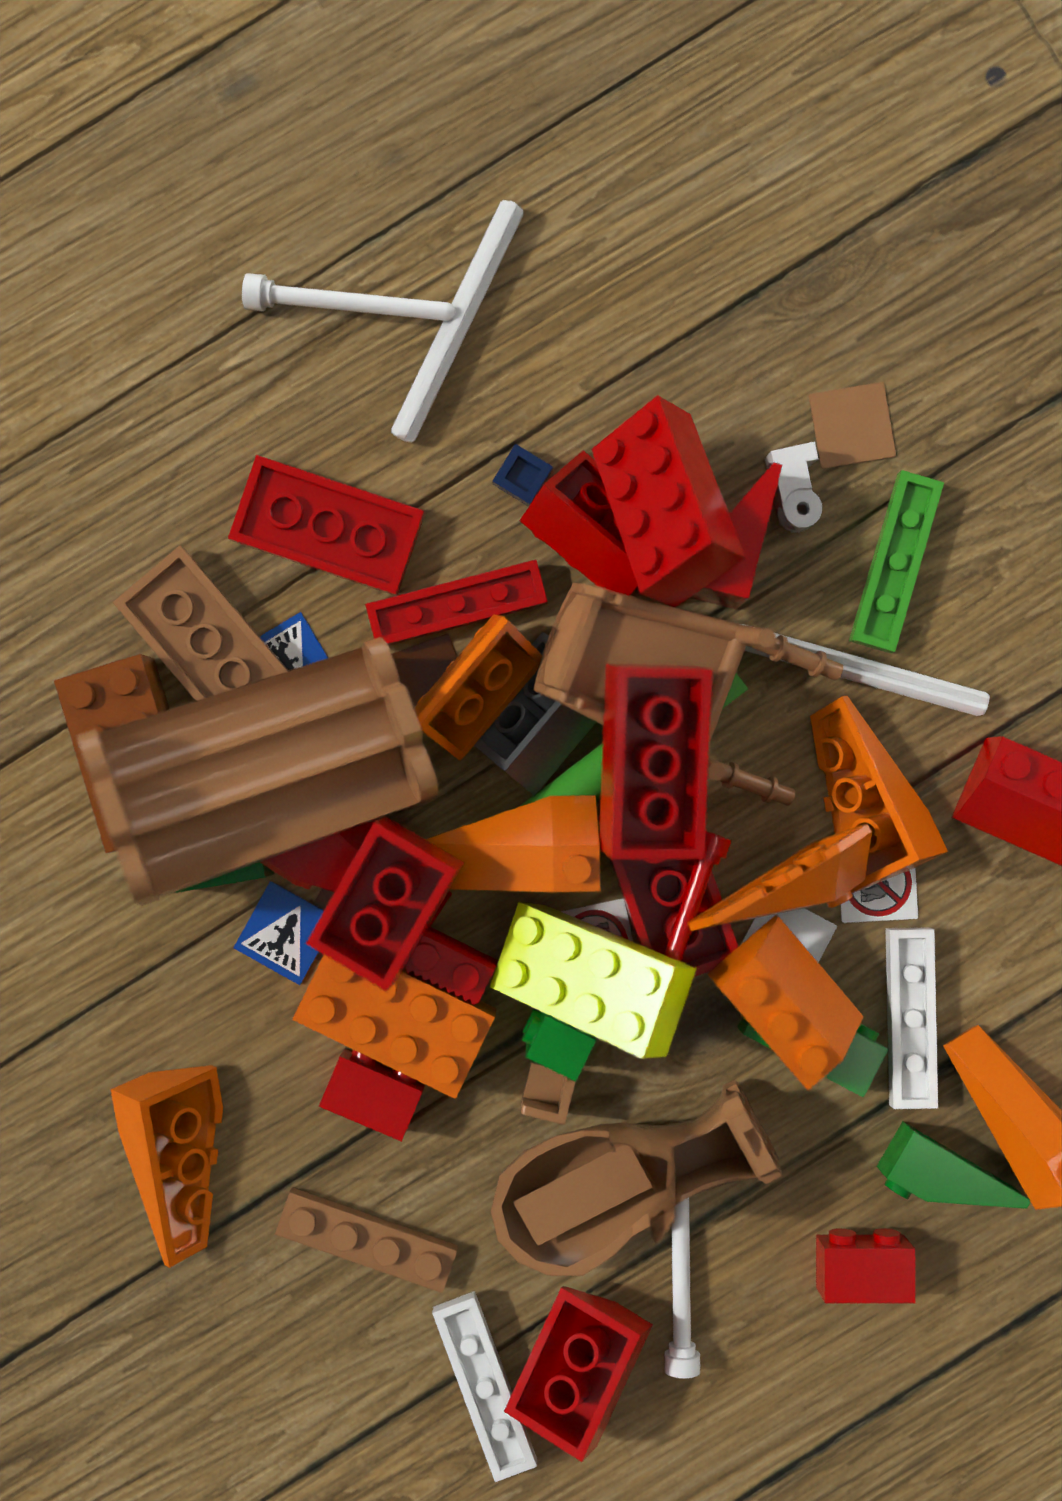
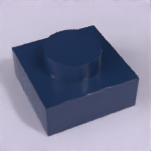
[492,444,553,507]

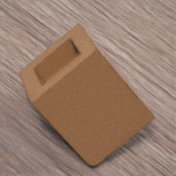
[521,1060,575,1125]

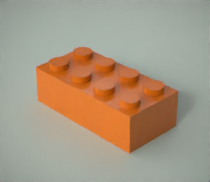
[292,955,496,1099]

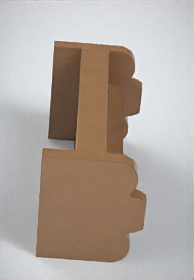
[77,637,439,906]

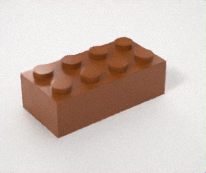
[54,654,169,853]

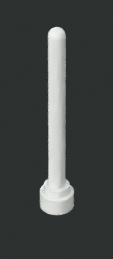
[242,273,455,321]
[664,1198,700,1378]

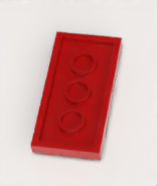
[228,455,425,596]

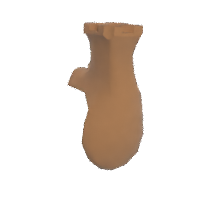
[491,1079,782,1276]

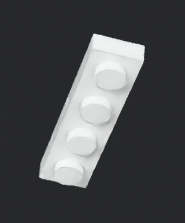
[886,927,938,1109]
[432,1291,537,1482]

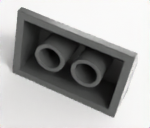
[474,632,596,796]

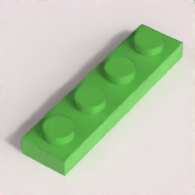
[849,470,944,653]

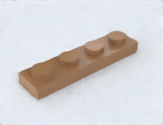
[275,1187,458,1293]

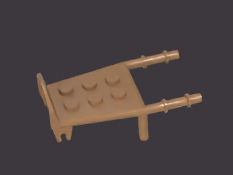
[534,583,843,806]

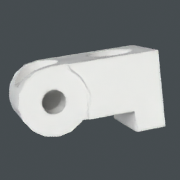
[764,441,822,532]

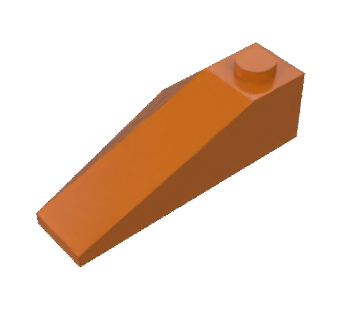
[810,695,948,893]
[425,795,600,892]
[687,824,872,931]
[943,1025,1062,1210]
[110,1065,223,1268]

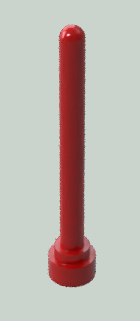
[664,831,732,962]

